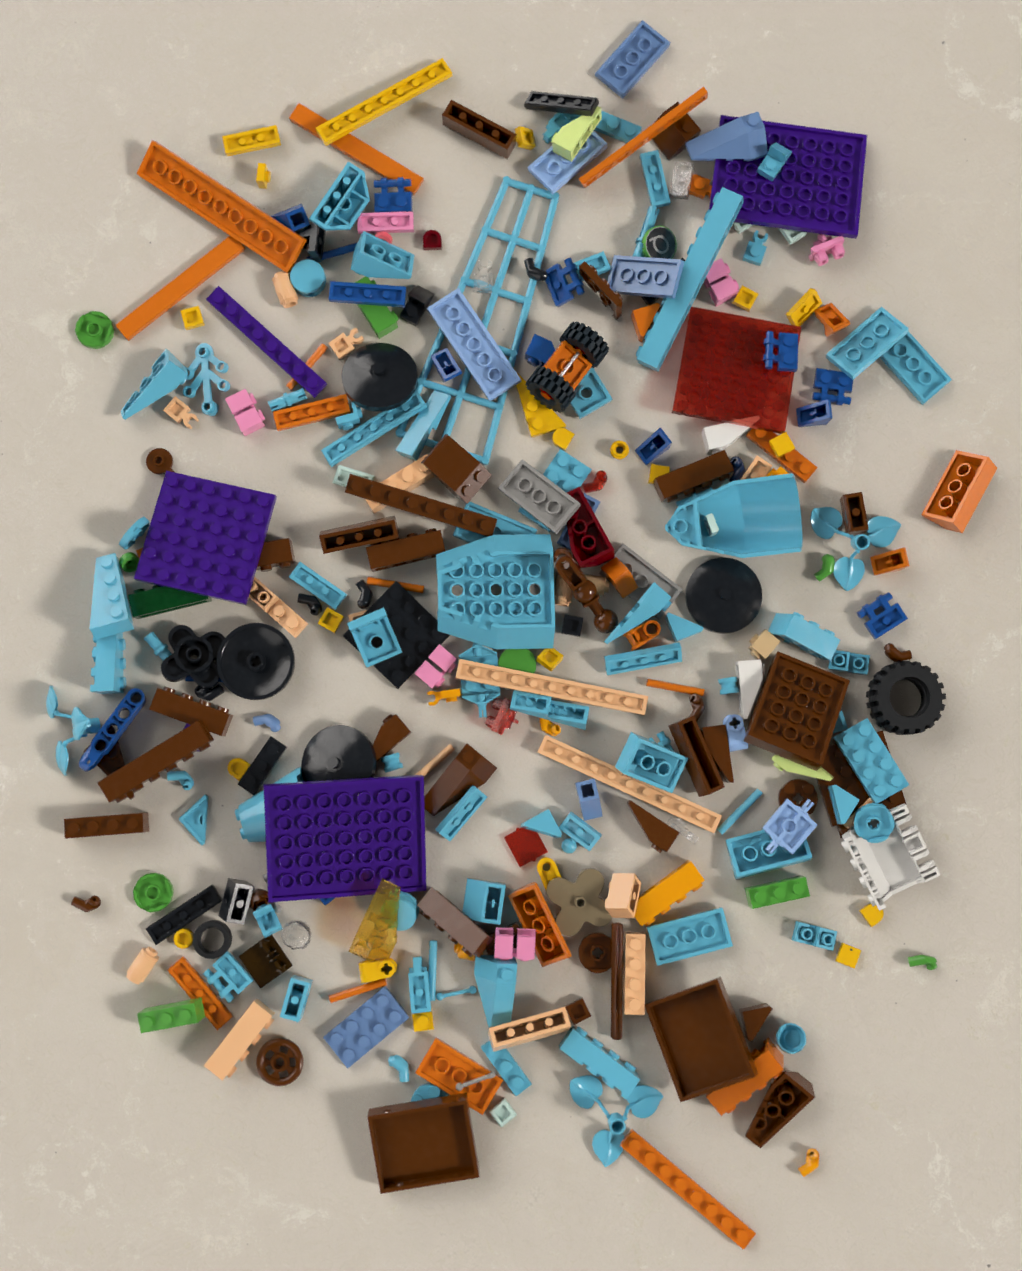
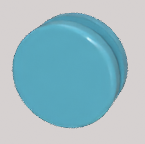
[290,259,326,297]
[381,892,419,931]

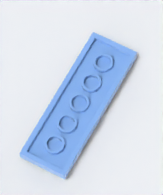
[427,288,521,402]

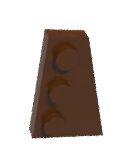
[579,261,623,320]

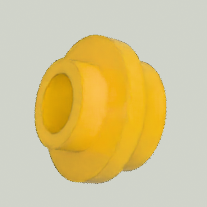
[610,440,629,460]

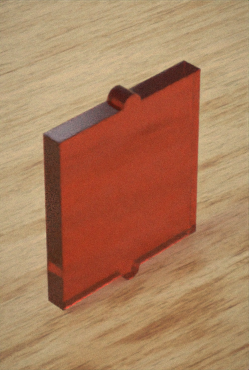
[504,828,548,867]

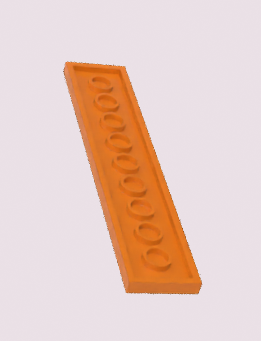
[136,140,307,273]

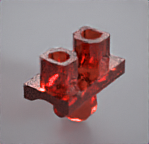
[485,698,519,735]

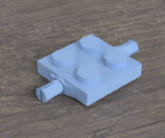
[762,799,817,855]

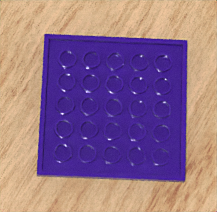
[134,471,277,605]

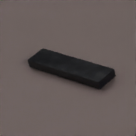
[524,91,599,116]
[146,884,223,945]

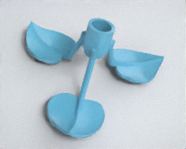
[810,507,901,591]
[46,685,101,776]
[569,1075,663,1167]

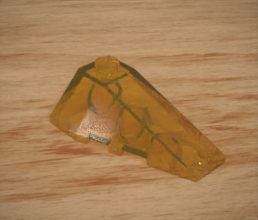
[348,879,400,960]

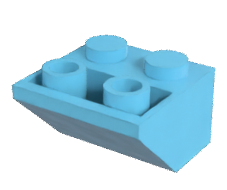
[462,878,506,925]

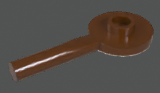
[146,448,175,475]

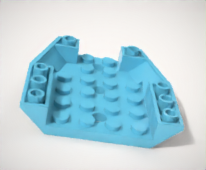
[436,534,555,650]

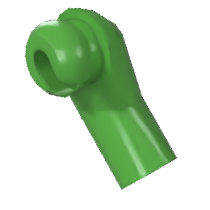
[814,554,835,582]
[908,955,937,970]

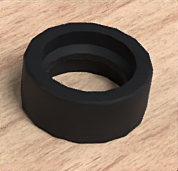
[193,920,232,959]

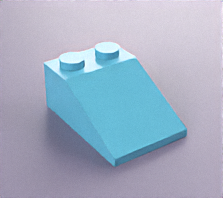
[351,231,414,279]
[615,732,688,793]

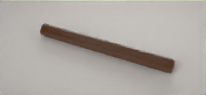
[611,923,623,1040]

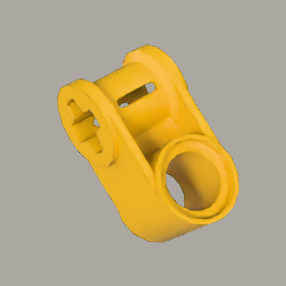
[358,958,397,983]

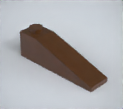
[424,743,497,816]
[745,1071,815,1148]

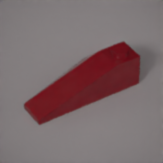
[567,487,615,568]

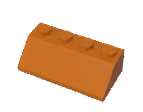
[921,450,997,533]
[508,882,572,967]

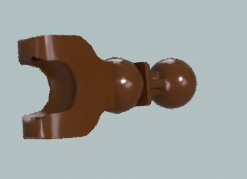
[553,547,618,633]

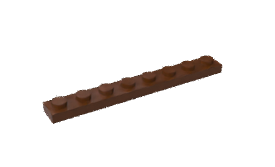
[344,474,497,536]

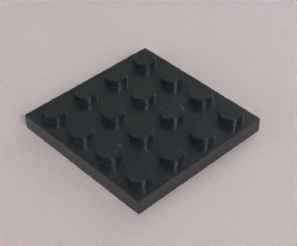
[343,581,450,689]

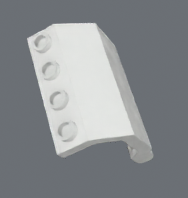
[841,804,940,911]

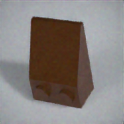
[421,434,492,504]

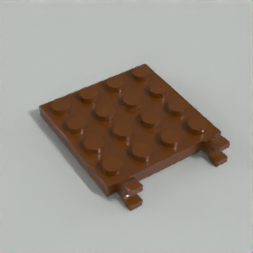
[816,730,907,838]

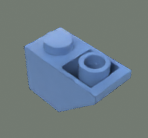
[575,778,603,821]

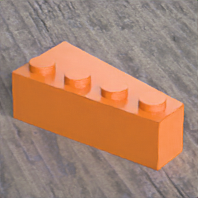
[706,1037,784,1116]

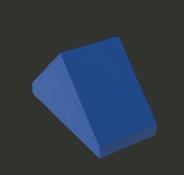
[430,348,462,382]
[796,399,832,427]
[635,428,672,465]

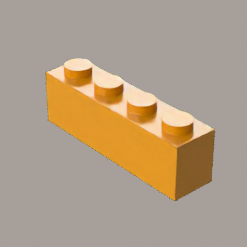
[634,860,705,927]

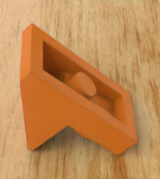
[815,303,850,337]

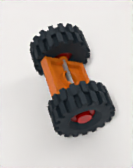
[526,321,609,413]

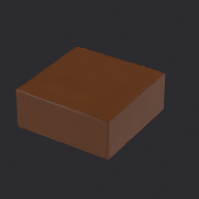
[565,998,591,1025]

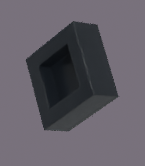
[561,614,583,637]

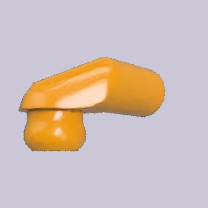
[539,718,561,736]
[798,1148,819,1177]

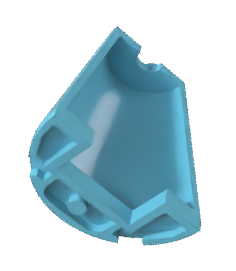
[235,767,304,842]

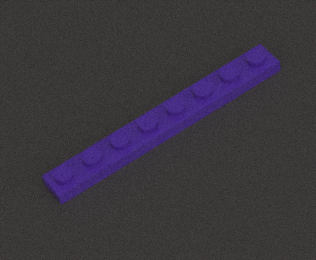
[206,286,327,398]

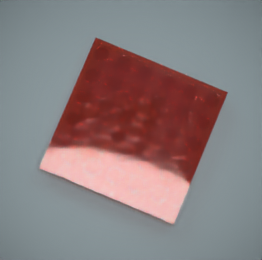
[672,306,801,434]

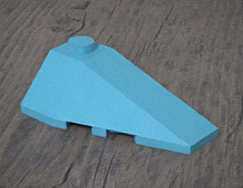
[604,582,672,644]
[474,955,517,1028]

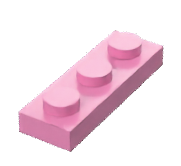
[357,211,414,234]

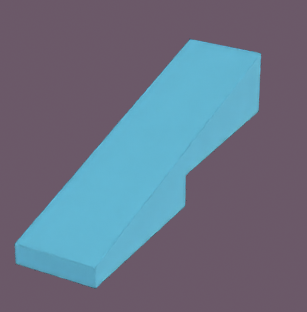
[396,390,451,461]
[510,690,589,730]

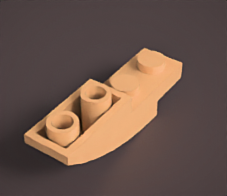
[249,576,308,638]

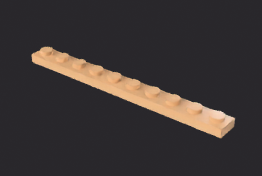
[455,659,648,716]
[537,735,722,833]

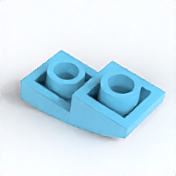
[828,650,870,675]
[792,921,838,951]

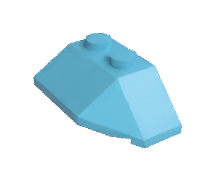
[309,161,370,231]

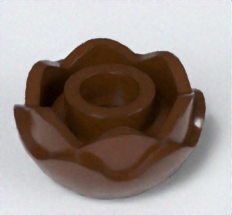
[249,889,268,911]

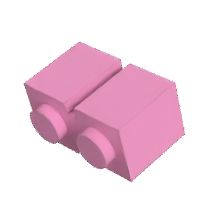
[703,258,739,306]
[225,389,265,436]
[414,644,458,689]
[494,927,535,961]

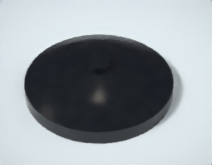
[342,343,418,411]
[685,557,762,634]
[217,623,295,700]
[301,725,376,782]

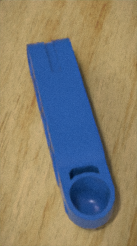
[79,688,146,772]

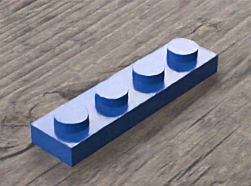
[329,281,406,307]

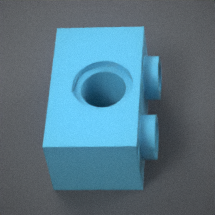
[280,975,313,1022]

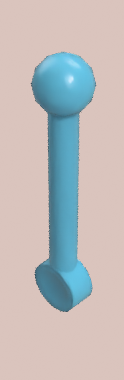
[436,986,477,1001]

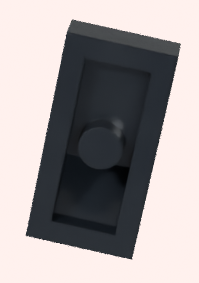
[299,223,326,262]
[399,285,434,326]

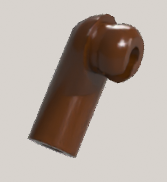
[884,643,912,662]
[689,693,705,722]
[71,895,101,912]

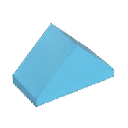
[665,612,704,642]
[828,785,859,824]
[521,809,562,838]

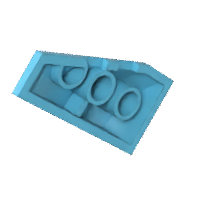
[121,349,188,420]

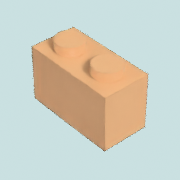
[605,873,641,918]

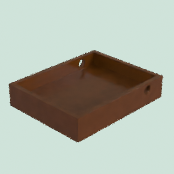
[743,651,850,771]
[645,977,758,1102]
[367,1093,480,1194]

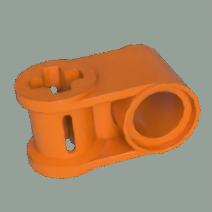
[623,620,661,651]

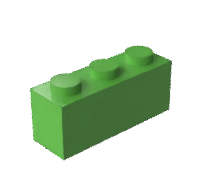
[355,276,399,339]
[745,876,810,909]
[137,997,205,1033]

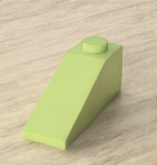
[551,106,602,162]
[772,754,834,781]

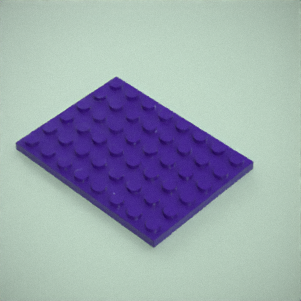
[709,115,867,239]
[263,775,427,902]

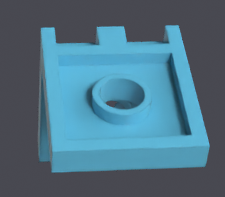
[347,608,402,668]

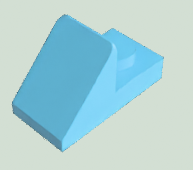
[757,143,792,181]

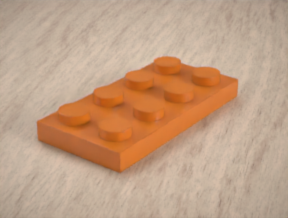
[415,1037,503,1115]

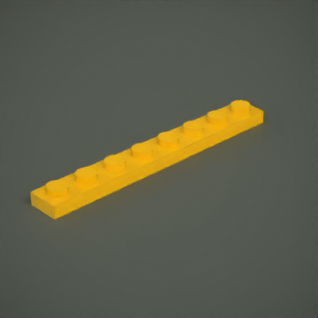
[316,58,452,146]

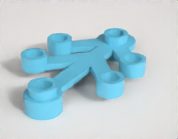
[183,343,230,416]

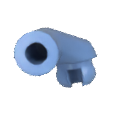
[253,714,281,732]

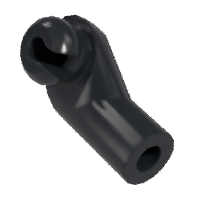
[524,258,548,282]
[297,593,322,616]
[194,684,225,701]

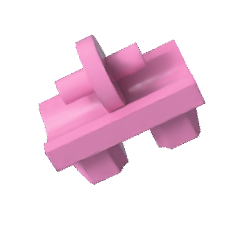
[809,234,845,266]

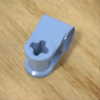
[723,714,748,752]

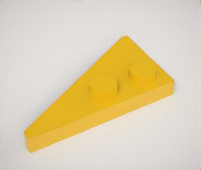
[516,373,566,438]

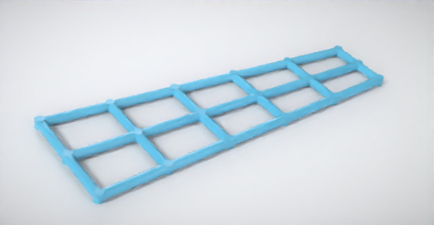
[396,176,559,466]

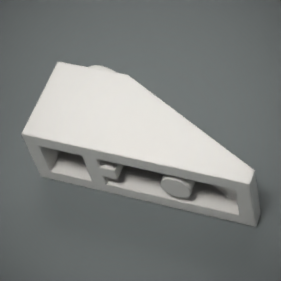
[701,415,760,455]
[735,659,765,720]

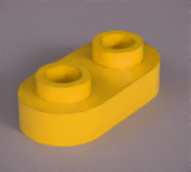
[537,857,561,890]

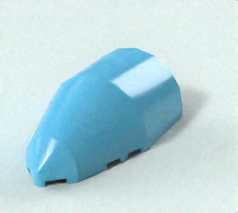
[665,473,803,558]

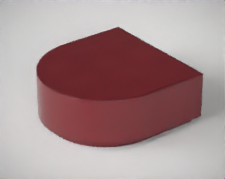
[423,230,442,250]

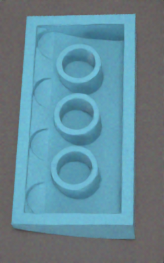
[725,830,813,880]

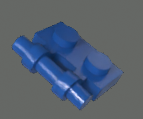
[374,177,412,213]
[545,258,585,307]
[763,331,798,372]
[812,368,853,406]
[857,592,908,640]

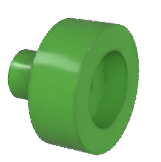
[119,552,139,573]

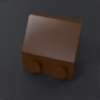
[652,102,701,161]

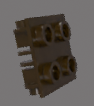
[239,935,293,989]

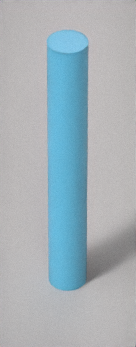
[717,788,763,835]
[428,940,437,1001]

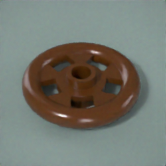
[256,1038,303,1086]

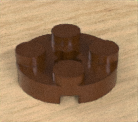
[778,779,818,815]
[578,933,612,973]

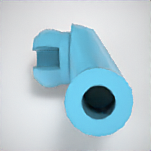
[167,771,194,790]
[388,1055,409,1082]

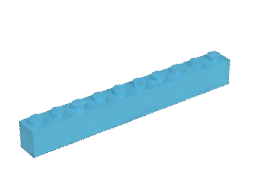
[636,187,744,372]

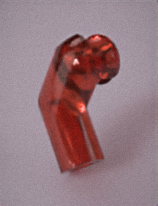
[583,470,607,493]

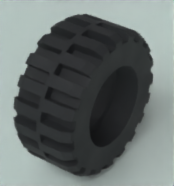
[866,660,946,735]

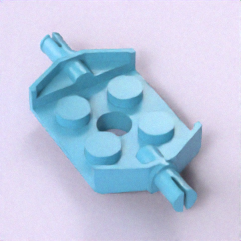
[459,642,501,718]

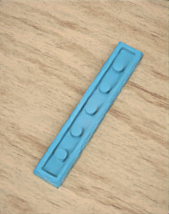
[321,390,427,467]

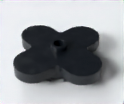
[161,625,225,689]

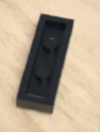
[238,736,287,795]

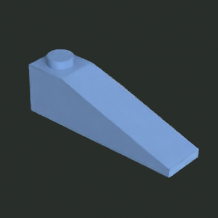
[685,112,768,161]

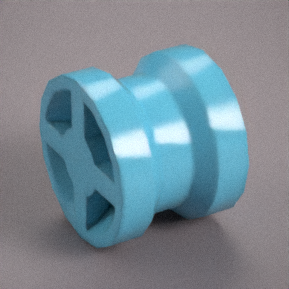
[718,677,739,695]
[381,752,403,773]

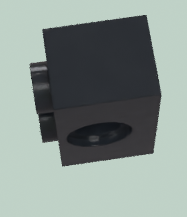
[218,878,254,925]

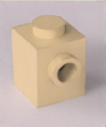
[748,629,781,660]

